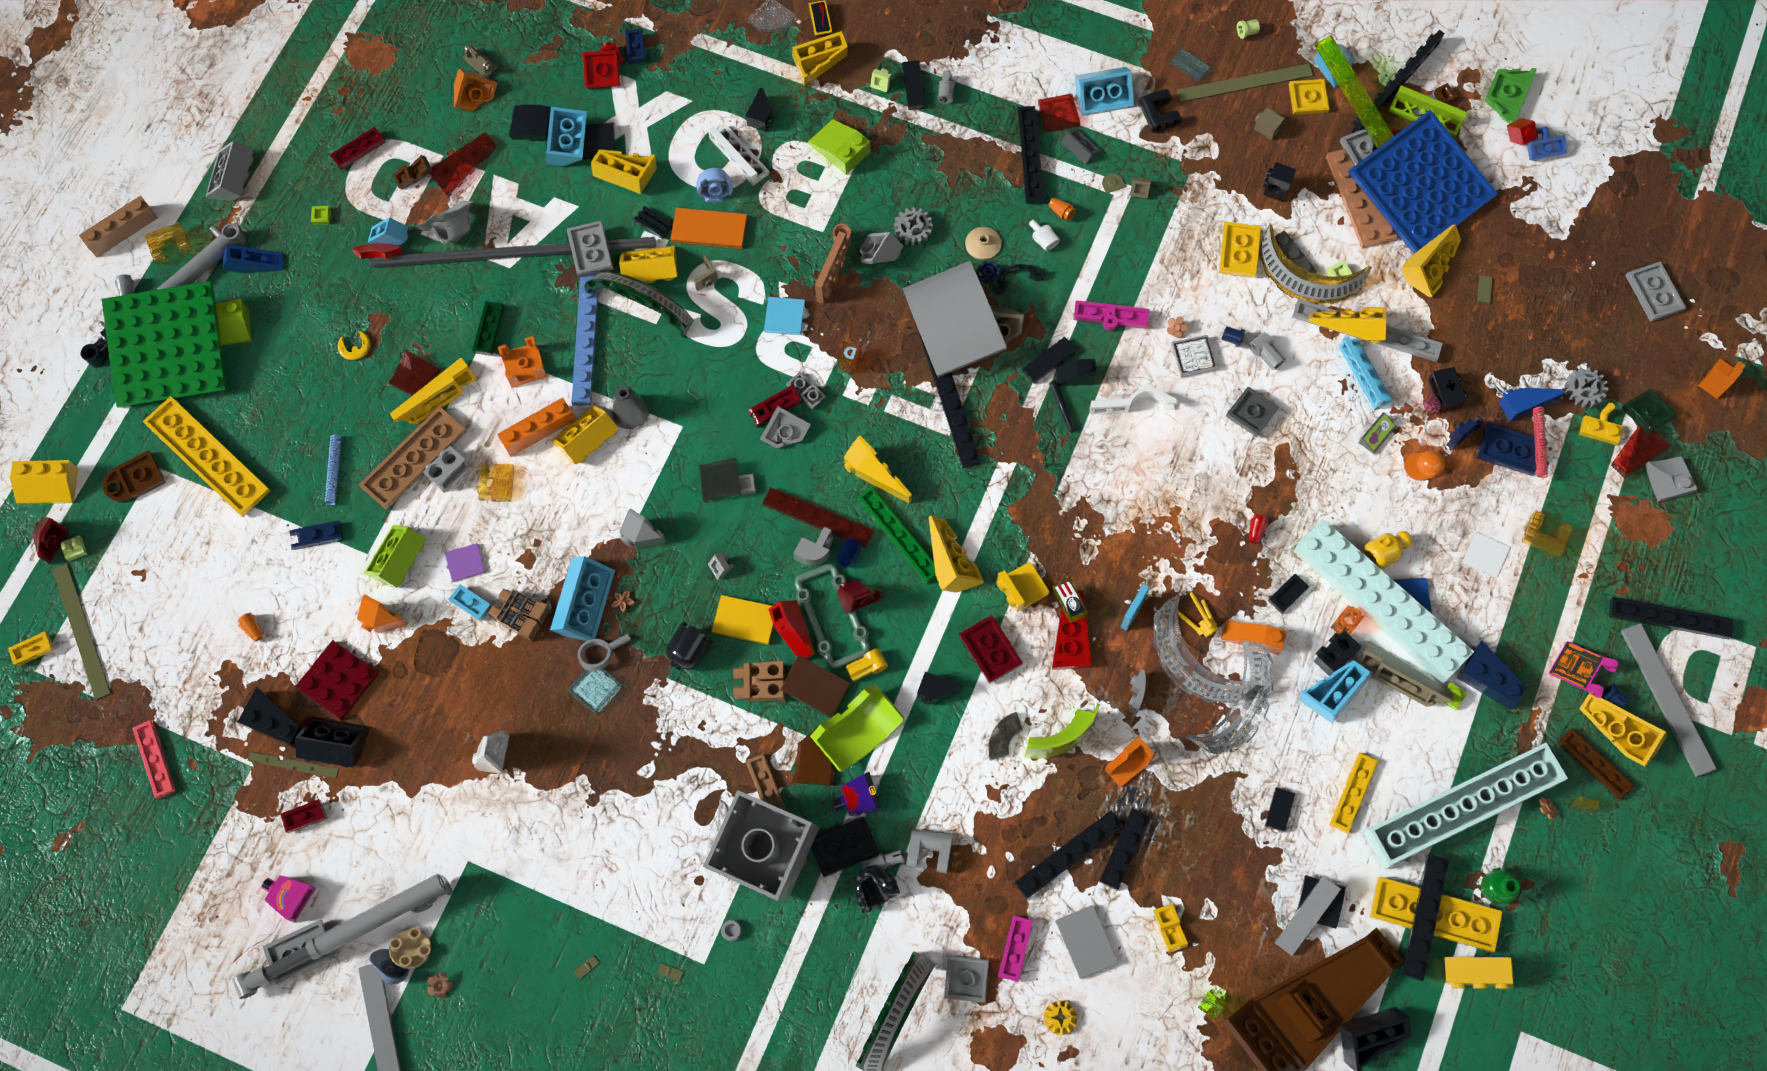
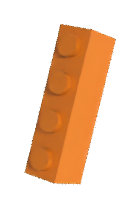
[497,397,576,457]

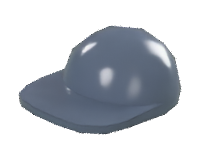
[369,949,410,985]

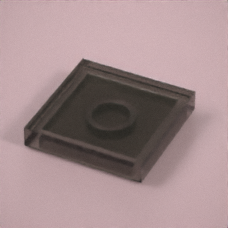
[699,457,741,503]

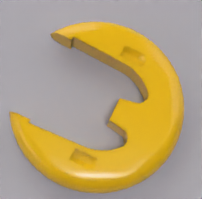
[338,330,371,360]

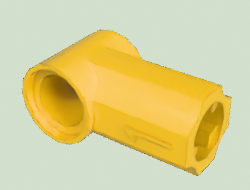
[846,648,888,682]

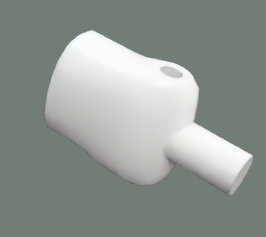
[1029,219,1060,251]

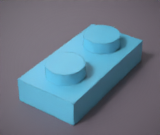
[448,584,492,622]

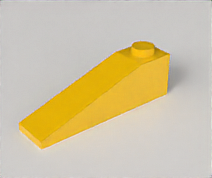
[1580,693,1667,767]

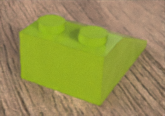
[808,119,871,175]

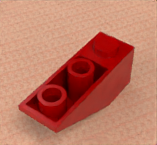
[768,600,815,659]

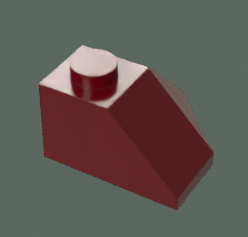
[32,517,70,564]
[836,580,884,614]

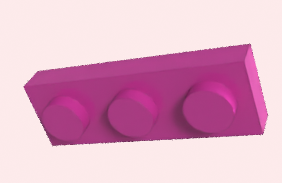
[998,915,1033,982]

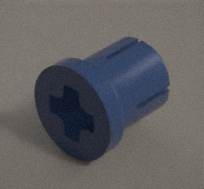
[1222,326,1245,347]
[1601,683,1630,708]

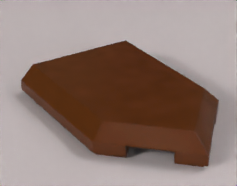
[794,727,836,786]

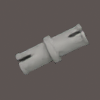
[861,850,904,869]

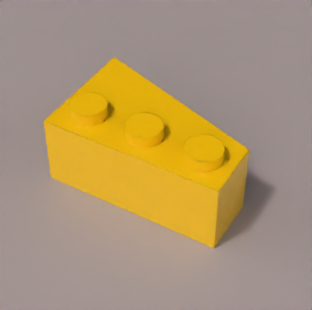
[792,31,848,87]
[591,150,657,194]
[1445,957,1514,990]

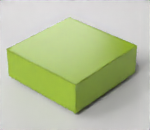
[311,206,331,225]

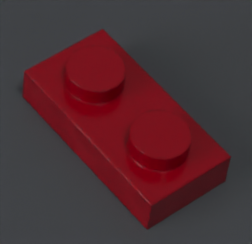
[280,799,327,834]

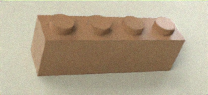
[79,195,158,258]

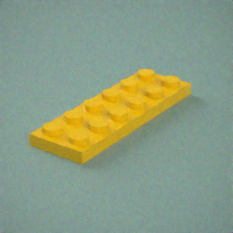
[1369,877,1502,953]

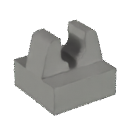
[708,552,734,580]

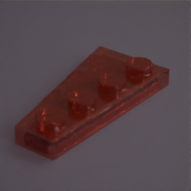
[429,132,497,199]

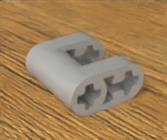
[906,829,952,874]

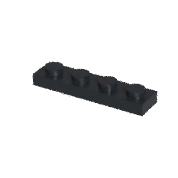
[1099,808,1150,891]

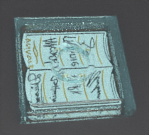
[567,661,623,716]

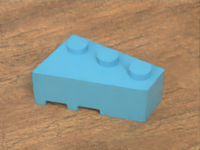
[1300,660,1370,724]

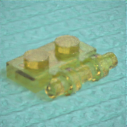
[477,463,514,502]

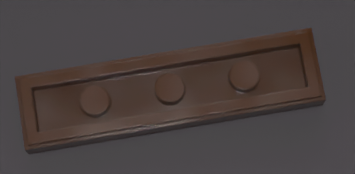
[1557,728,1635,800]

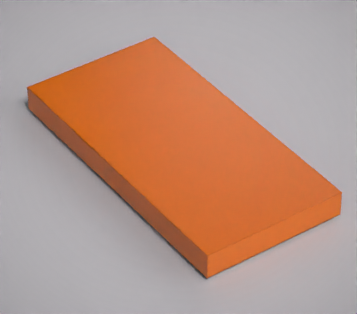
[671,208,747,249]

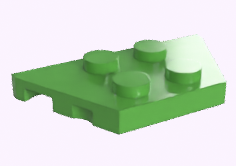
[1485,68,1537,124]

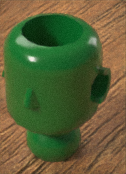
[1481,867,1520,906]

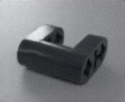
[1138,89,1183,133]

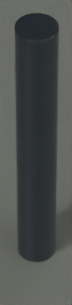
[1049,380,1076,433]

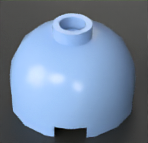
[696,168,733,203]

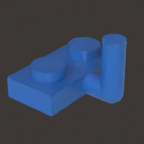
[1527,126,1567,160]

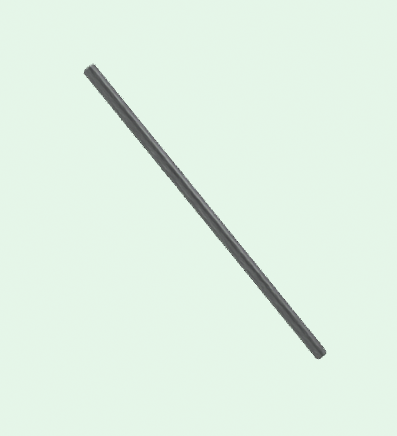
[369,237,656,267]

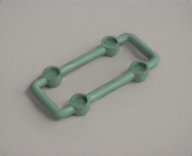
[794,564,871,669]

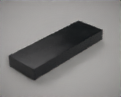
[902,60,926,110]
[1022,337,1077,384]

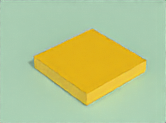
[1289,79,1330,115]

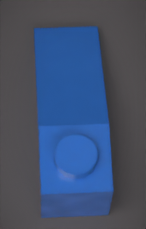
[223,244,283,273]
[1499,388,1565,421]

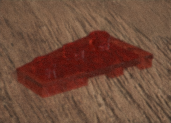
[1611,419,1670,479]

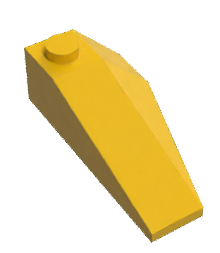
[1401,225,1461,297]
[1309,307,1387,343]
[844,436,912,503]
[929,515,984,593]

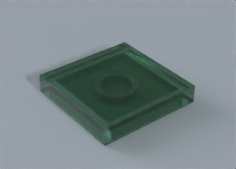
[1621,389,1678,434]

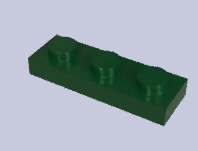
[472,301,505,356]

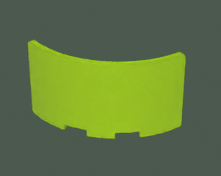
[810,684,905,772]
[1025,704,1100,759]

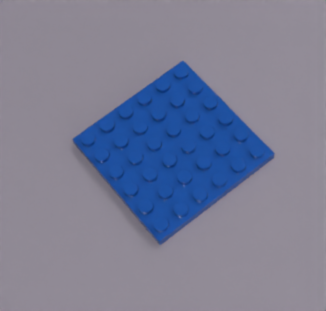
[1348,110,1498,254]

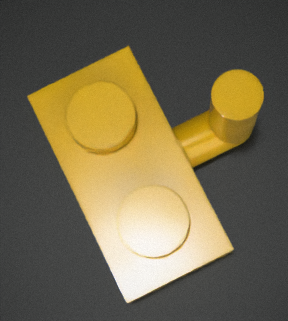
[1579,403,1623,445]

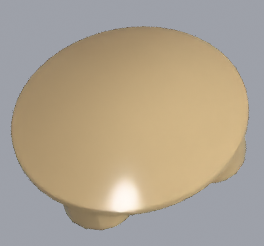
[389,927,432,969]

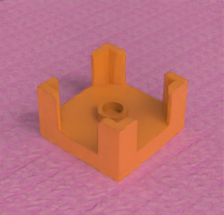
[498,336,547,388]

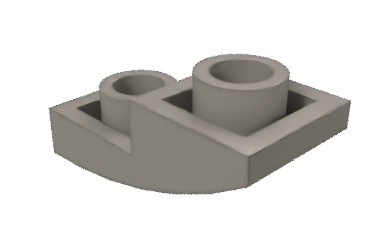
[786,372,826,409]
[1129,669,1146,715]

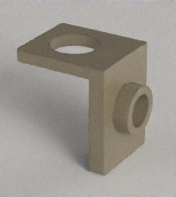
[694,255,718,291]

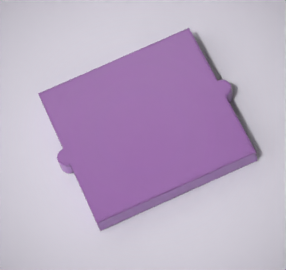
[445,543,485,582]

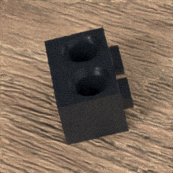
[1313,630,1362,676]

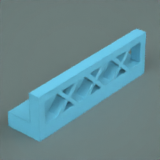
[1339,336,1392,410]

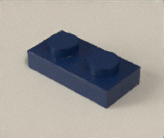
[625,29,646,64]

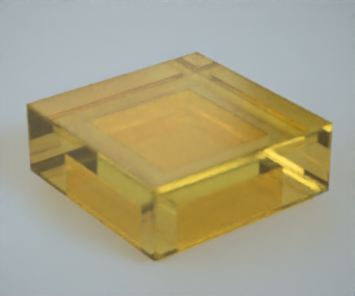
[1571,796,1599,813]

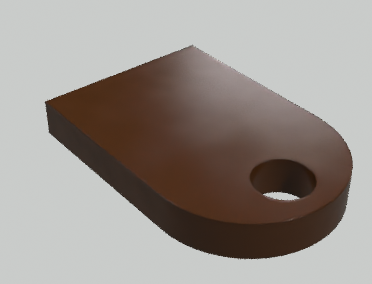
[102,450,166,503]

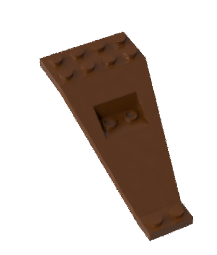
[1223,927,1404,1071]

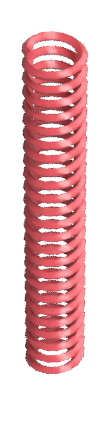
[1533,407,1548,478]

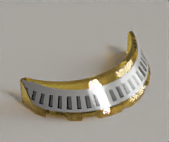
[1259,224,1372,305]

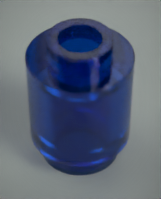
[836,538,862,568]

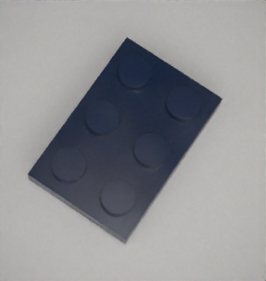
[1476,423,1542,476]

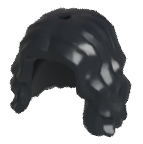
[854,865,900,913]

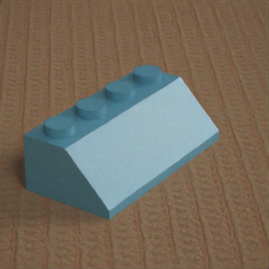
[550,556,615,641]

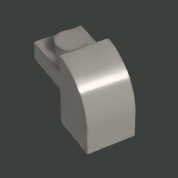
[793,527,833,566]

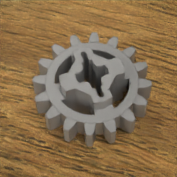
[894,207,933,246]
[1564,367,1608,408]

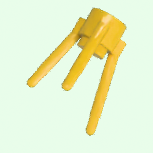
[1176,592,1219,638]

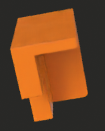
[1698,359,1746,399]
[1105,736,1155,787]

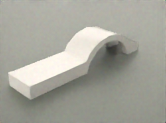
[1090,388,1177,415]

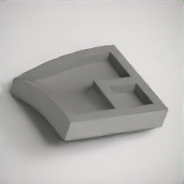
[1646,456,1697,503]

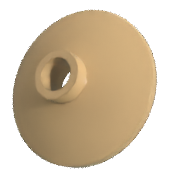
[965,227,1001,260]

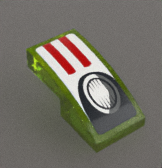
[1052,580,1088,623]

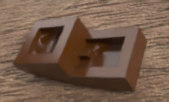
[393,155,432,190]

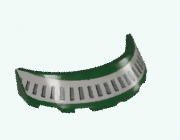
[584,272,694,338]
[856,951,936,1071]

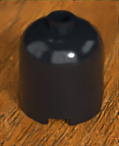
[666,621,715,671]

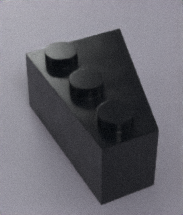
[237,687,303,749]
[1339,1007,1412,1071]

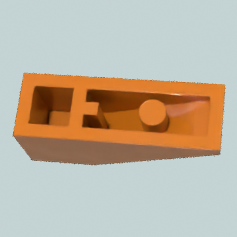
[1221,620,1287,655]

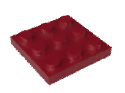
[295,640,379,720]

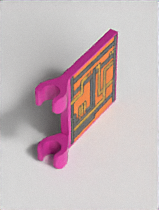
[1549,641,1618,698]

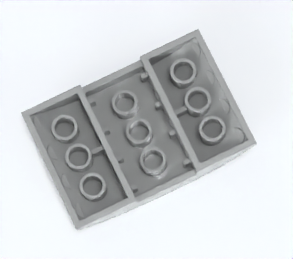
[903,261,1007,377]

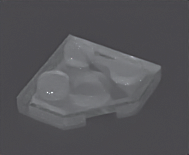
[747,0,796,32]

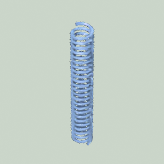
[325,434,342,505]

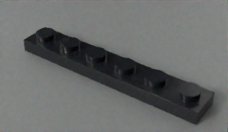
[1017,106,1044,204]
[1609,597,1733,640]
[1015,810,1124,899]
[1401,854,1449,982]

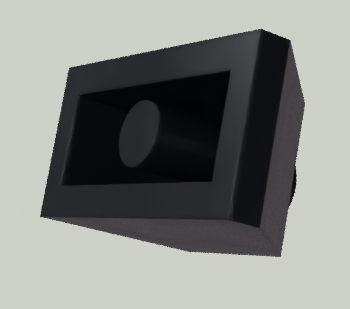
[746,88,775,132]
[1056,359,1096,386]
[917,672,962,705]

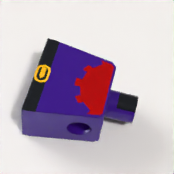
[832,772,882,816]

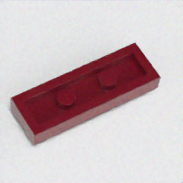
[330,127,386,170]

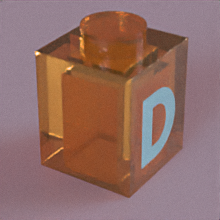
[837,341,862,373]

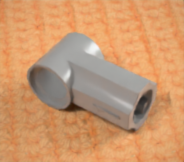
[1248,332,1286,370]

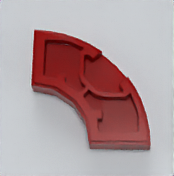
[352,243,402,259]

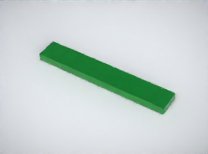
[857,486,936,584]

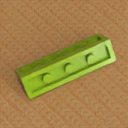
[1389,85,1468,138]

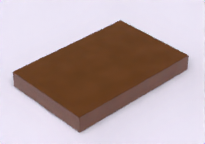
[780,655,850,718]

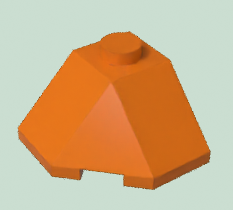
[454,68,498,112]
[357,594,407,634]

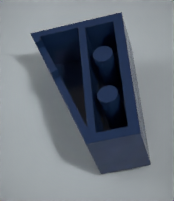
[1457,640,1527,709]

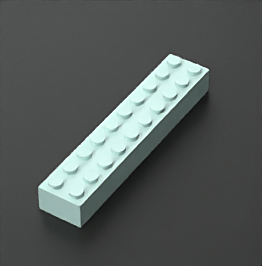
[1293,519,1474,684]
[1363,743,1568,869]

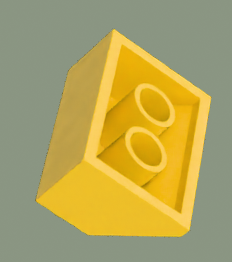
[619,246,678,283]
[551,405,619,465]
[10,460,79,504]

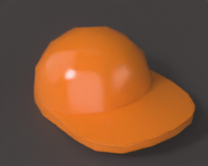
[1404,450,1445,480]

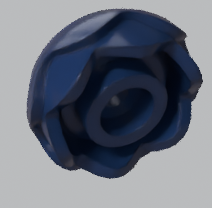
[977,261,1000,283]

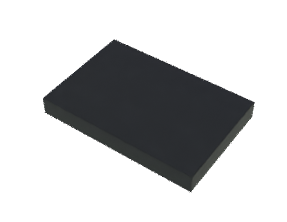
[811,816,880,878]

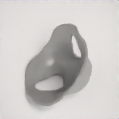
[418,201,473,244]

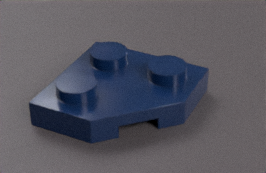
[1446,416,1484,450]

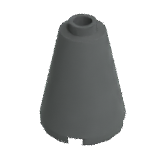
[612,386,649,430]

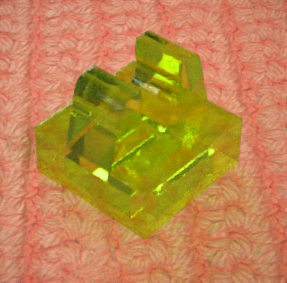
[1197,989,1226,1020]

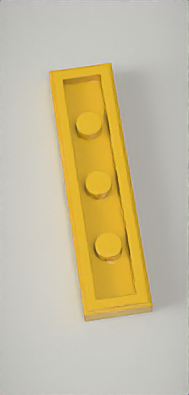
[1329,752,1378,834]

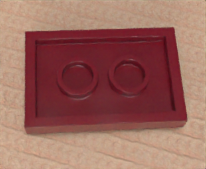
[959,615,1023,685]

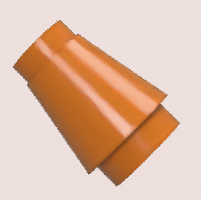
[1049,197,1076,221]
[237,612,264,642]

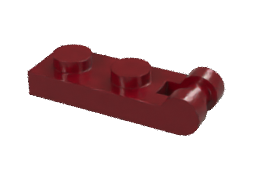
[748,385,802,428]

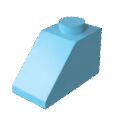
[368,217,408,246]

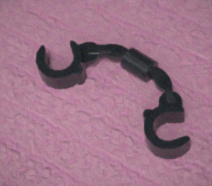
[993,264,1045,295]

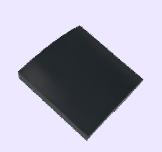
[509,105,551,141]
[582,122,616,160]
[1296,875,1346,929]

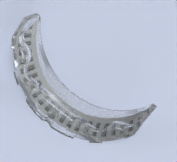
[1153,595,1259,703]
[1186,640,1274,754]

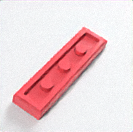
[132,720,177,800]

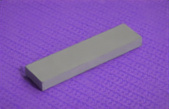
[1274,876,1341,956]

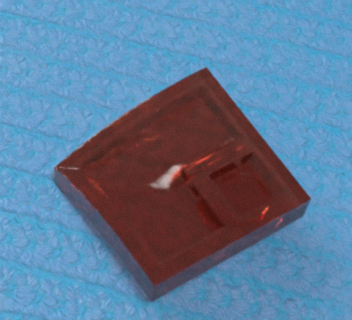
[389,349,441,396]

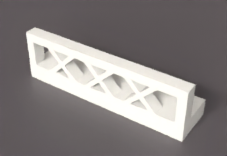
[708,124,770,186]

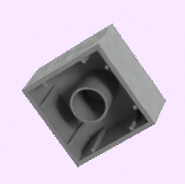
[703,790,820,903]

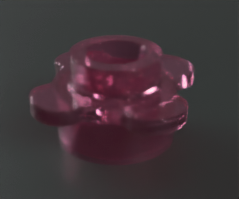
[1423,394,1441,414]

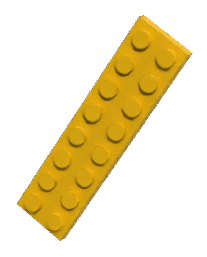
[142,396,271,517]

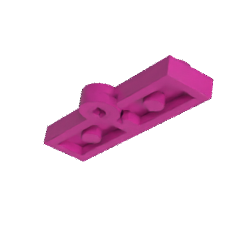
[1073,300,1149,331]

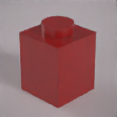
[1507,118,1538,145]

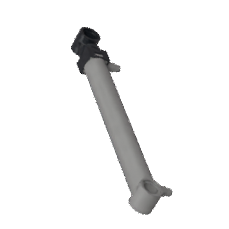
[80,223,246,367]

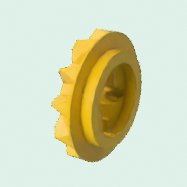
[1044,1000,1077,1035]

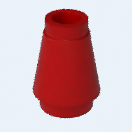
[1248,514,1269,544]

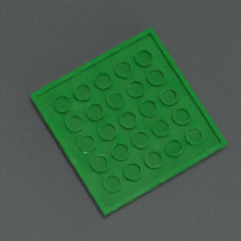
[101,281,228,408]

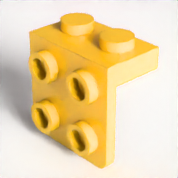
[996,563,1049,612]

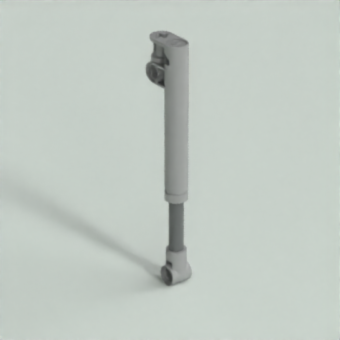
[232,873,453,999]

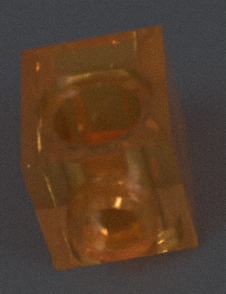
[1330,605,1364,635]

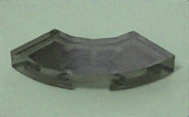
[988,712,1022,761]

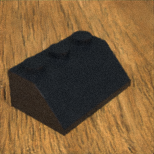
[295,717,369,768]

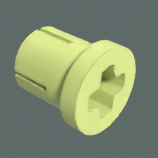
[1237,19,1260,39]

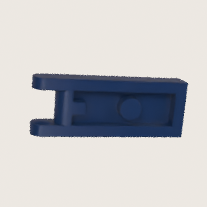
[289,521,343,550]

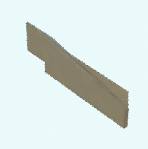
[1357,641,1454,707]

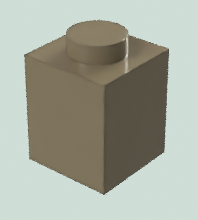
[1254,108,1285,140]

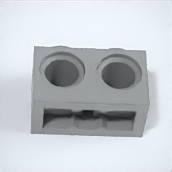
[423,446,470,492]

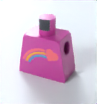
[261,875,316,923]

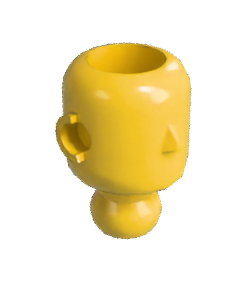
[1364,531,1413,570]

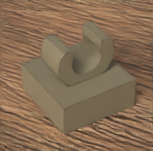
[1130,176,1151,199]

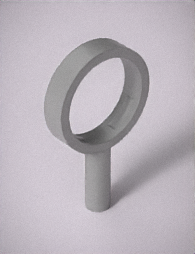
[578,634,631,671]

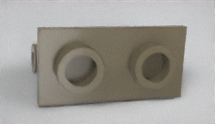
[462,45,498,77]

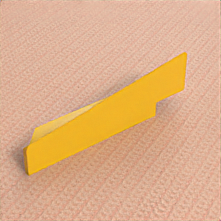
[390,358,477,424]

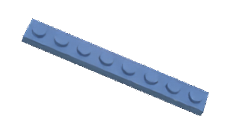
[571,273,599,406]

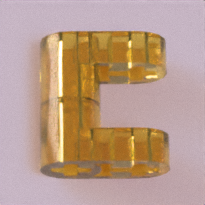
[145,222,192,264]
[1521,510,1573,558]

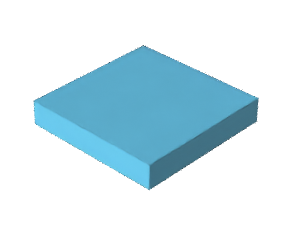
[764,297,805,335]
[1120,584,1149,631]

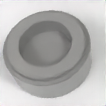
[721,920,742,942]

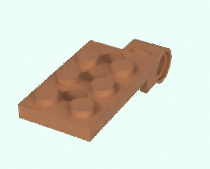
[815,224,852,304]

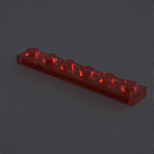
[762,487,874,549]

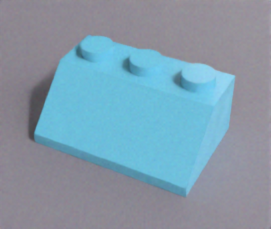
[1075,67,1134,115]
[546,107,587,166]

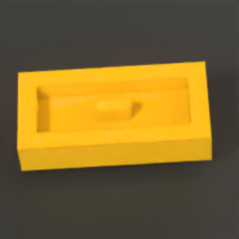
[8,632,54,667]

